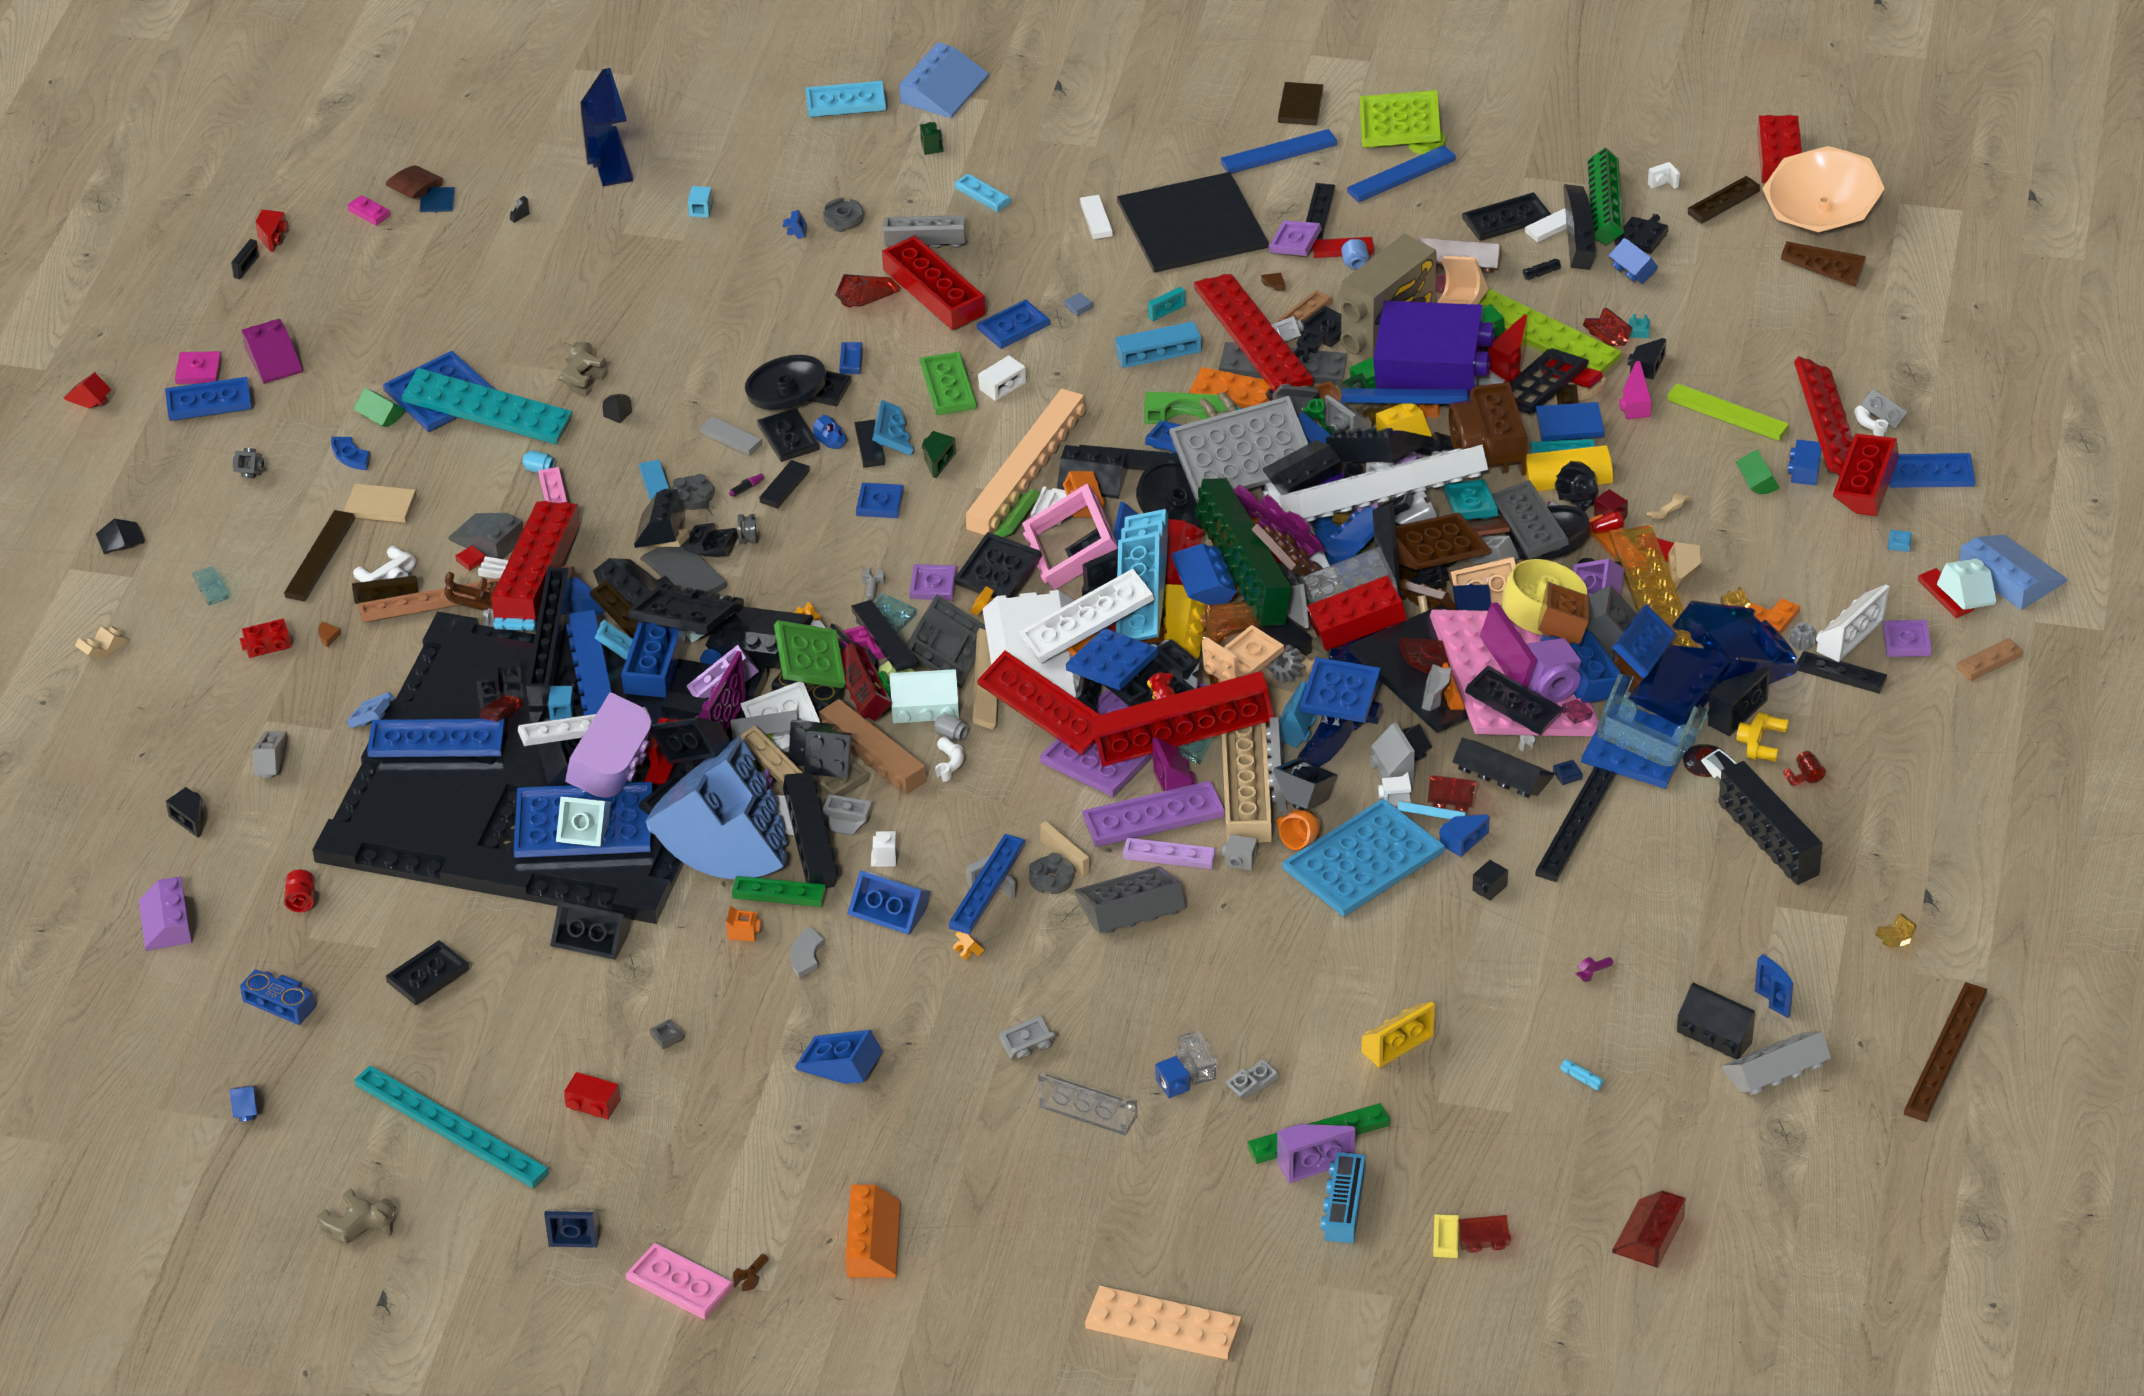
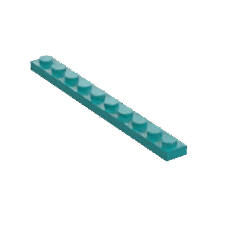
[354,1065,549,1189]

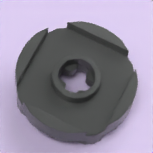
[823,198,863,232]
[671,474,714,510]
[1029,853,1074,894]

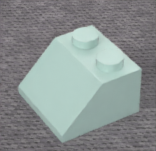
[1937,559,1996,610]
[556,797,611,847]

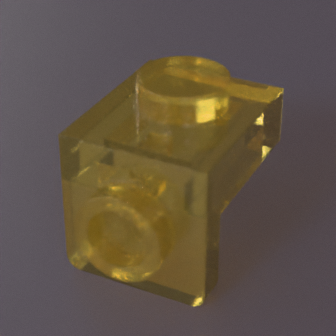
[1875,914,1917,948]

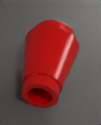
[1591,511,1624,534]

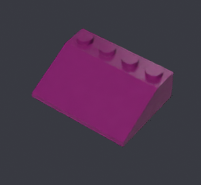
[695,651,746,734]

